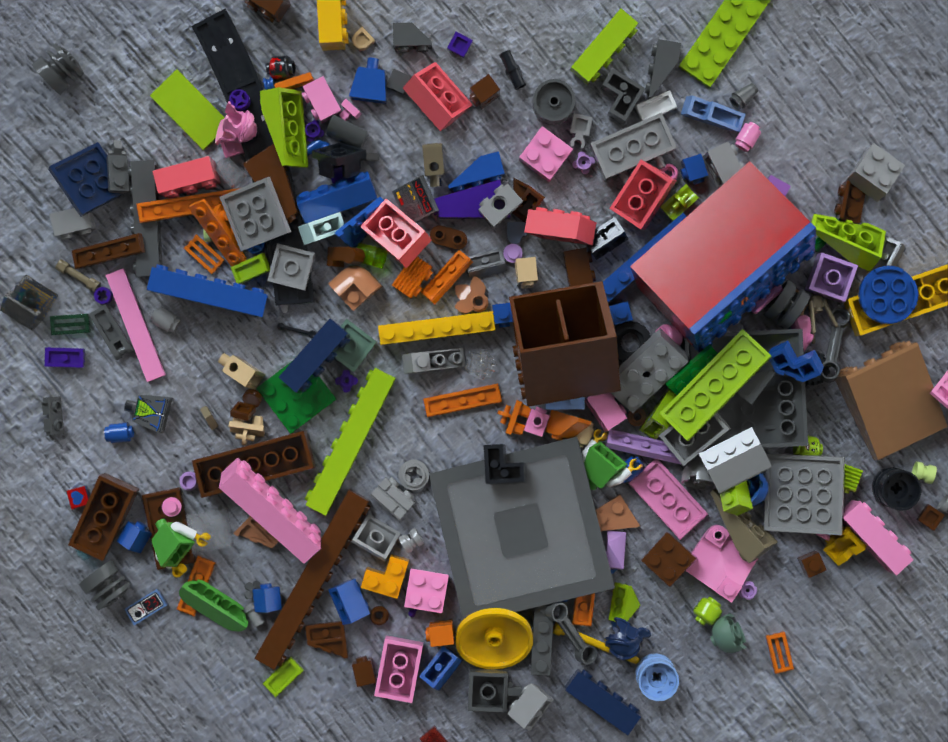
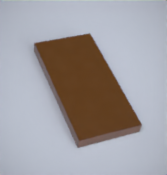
[142,487,196,570]

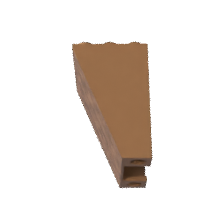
[835,341,948,460]

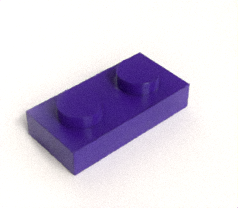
[44,347,85,368]

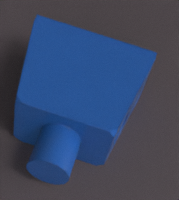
[349,57,387,104]

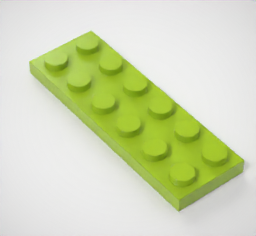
[678,0,771,89]
[659,329,772,441]

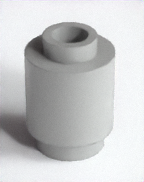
[151,307,181,333]

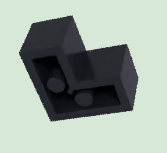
[484,444,527,485]

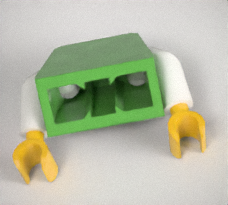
[582,429,643,490]
[152,519,211,578]

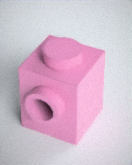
[524,406,550,437]

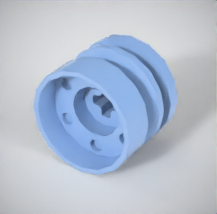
[635,653,679,701]

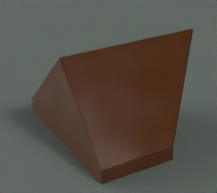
[512,178,545,223]

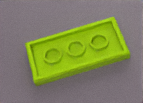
[150,69,225,151]

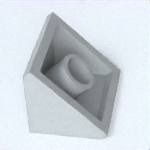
[351,514,401,561]

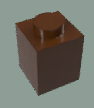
[797,550,827,578]
[352,656,377,687]

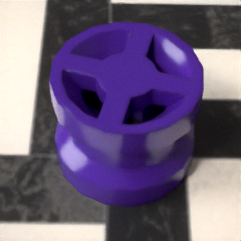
[229,89,251,111]

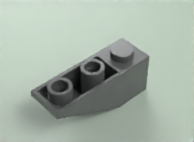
[645,39,681,99]

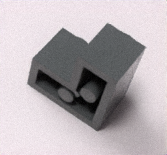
[601,68,645,125]

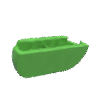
[179,579,248,632]

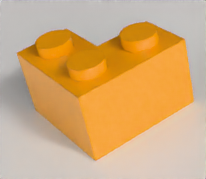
[361,554,410,599]

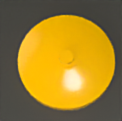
[455,608,533,669]

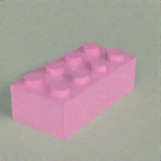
[843,500,914,576]

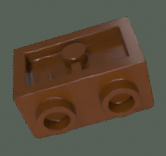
[834,180,865,224]

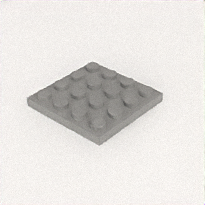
[764,453,845,535]

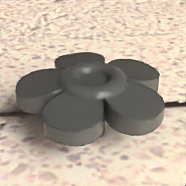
[244,581,261,602]

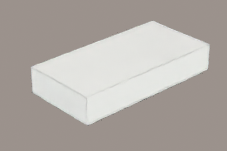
[635,90,678,121]

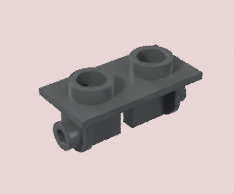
[41,396,64,436]

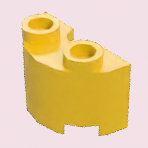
[823,525,866,566]

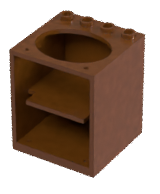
[509,281,621,407]

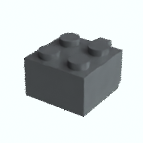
[468,668,522,712]

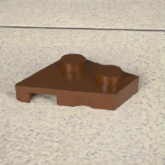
[305,621,348,658]

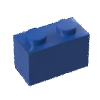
[328,579,370,625]
[419,646,463,691]

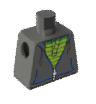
[124,395,173,433]

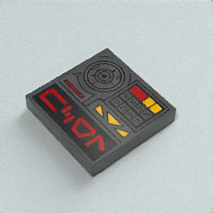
[392,175,439,223]

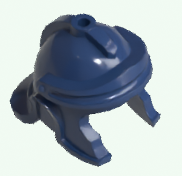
[604,617,651,660]

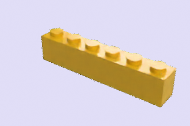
[378,311,495,345]

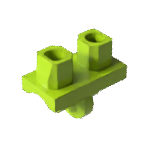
[660,184,699,221]

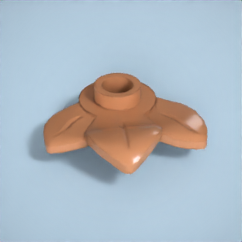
[455,276,488,313]

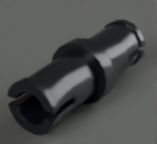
[499,50,526,90]

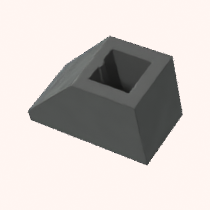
[393,22,432,53]

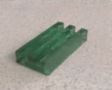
[50,314,91,335]

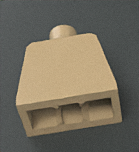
[218,353,266,390]

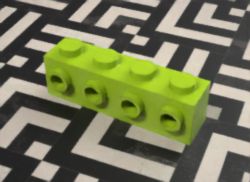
[570,8,638,85]

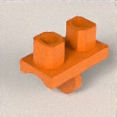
[497,400,531,435]

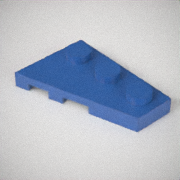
[334,197,384,248]

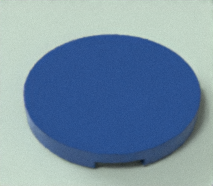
[858,266,918,324]

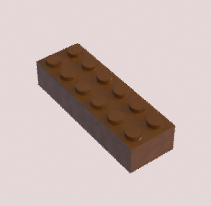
[192,430,316,498]

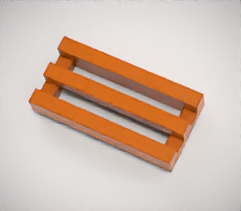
[274,72,314,90]
[184,234,225,274]
[765,631,794,674]

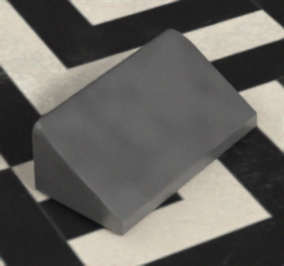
[870,236,905,272]
[468,248,507,280]

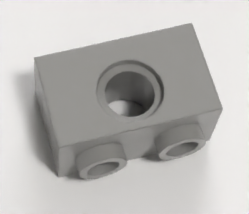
[478,183,523,228]

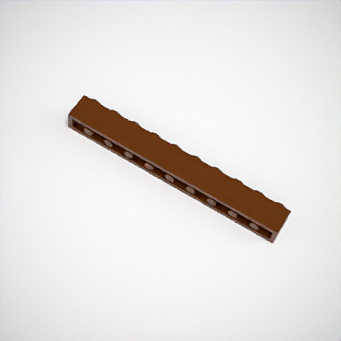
[254,489,371,670]

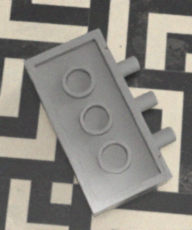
[589,112,677,185]

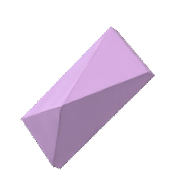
[605,530,626,570]

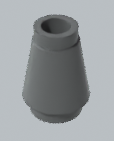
[729,83,758,110]

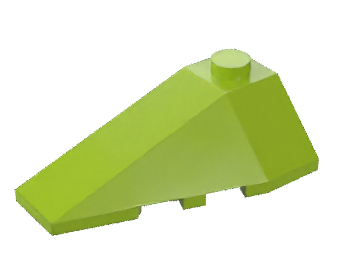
[811,214,886,271]

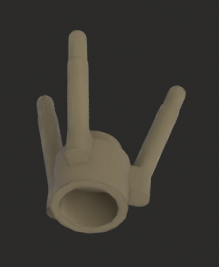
[807,295,838,344]

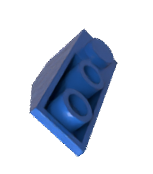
[448,151,505,193]

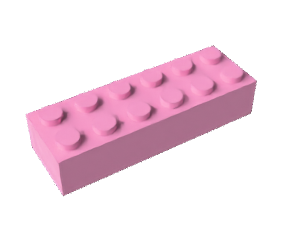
[219,458,321,564]

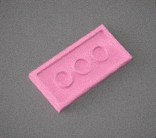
[628,459,708,540]

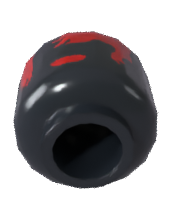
[266,56,296,81]

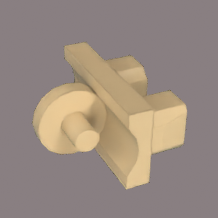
[228,416,265,446]

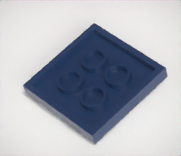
[48,142,125,217]

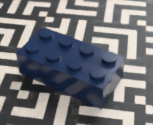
[279,318,350,393]

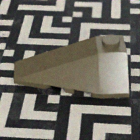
[710,489,778,563]

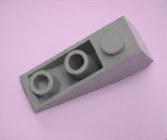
[402,348,465,374]

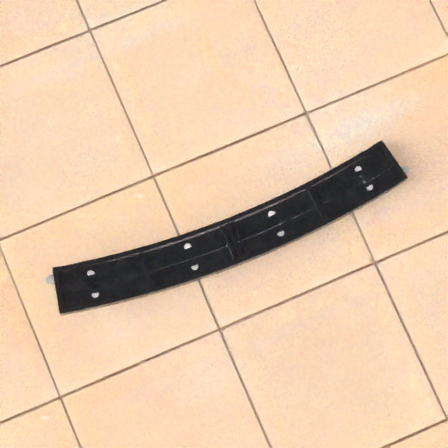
[191,7,315,313]

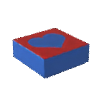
[66,485,89,509]

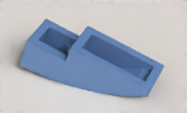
[681,95,745,132]

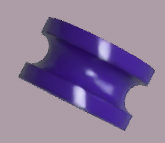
[94,287,113,304]

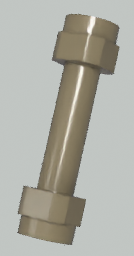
[55,259,101,292]

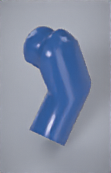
[307,139,330,156]

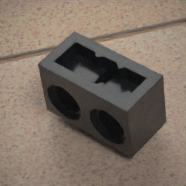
[587,217,628,260]

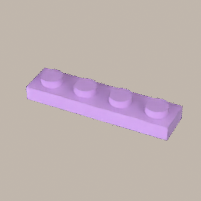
[606,429,681,465]

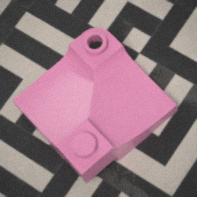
[686,525,758,603]

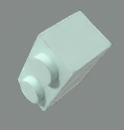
[298,212,344,245]

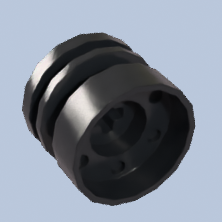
[872,467,922,511]

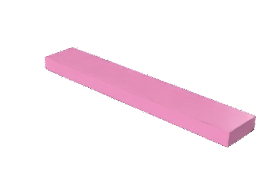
[106,268,166,382]

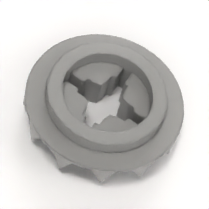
[398,460,429,490]

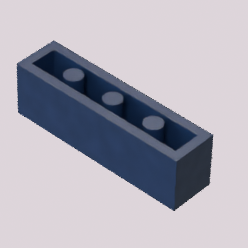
[564,668,641,736]

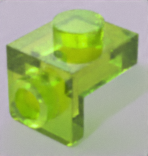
[358,243,387,269]

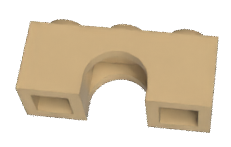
[515,257,538,289]

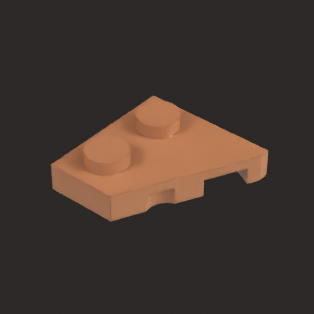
[596,494,640,531]
[233,516,279,548]

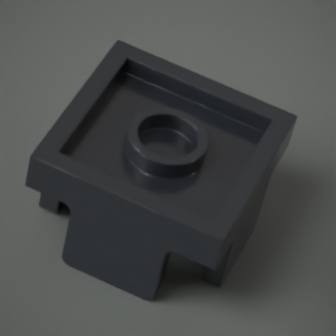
[312,142,367,179]

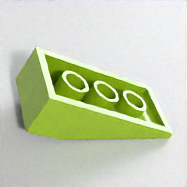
[260,87,308,168]

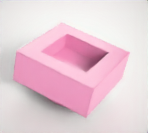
[220,141,244,159]

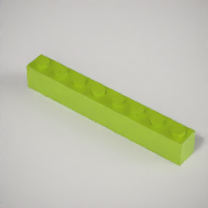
[305,368,396,516]

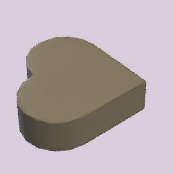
[200,406,218,430]

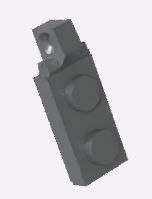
[106,140,129,194]

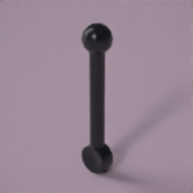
[277,323,316,338]

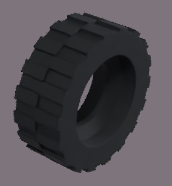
[614,321,650,362]

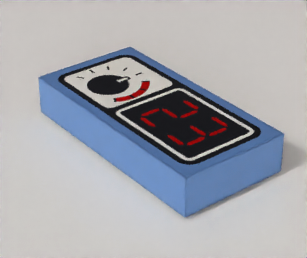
[124,589,168,625]

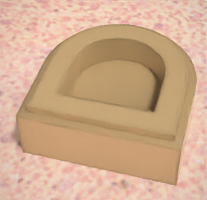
[352,27,376,51]

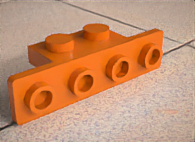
[189,199,247,266]

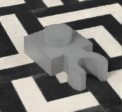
[570,114,592,150]

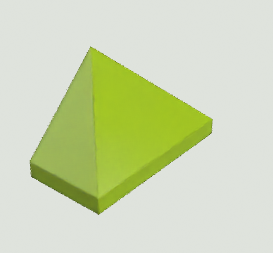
[609,582,640,622]

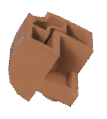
[328,265,383,311]

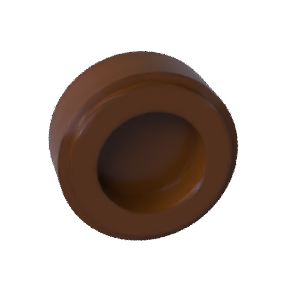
[242,389,262,408]

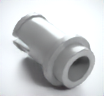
[244,601,265,627]

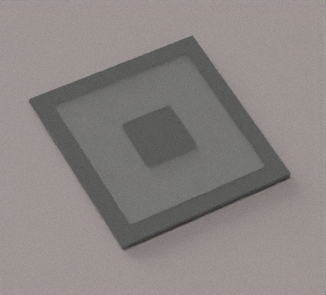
[429,437,615,619]

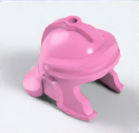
[215,101,257,145]

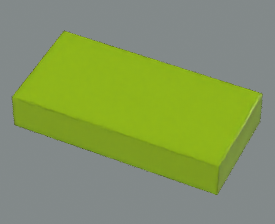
[231,253,270,284]
[263,656,304,697]

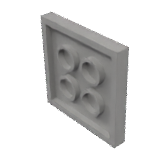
[220,177,291,251]

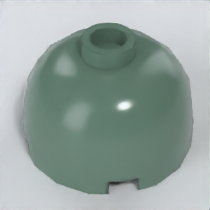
[710,613,746,653]

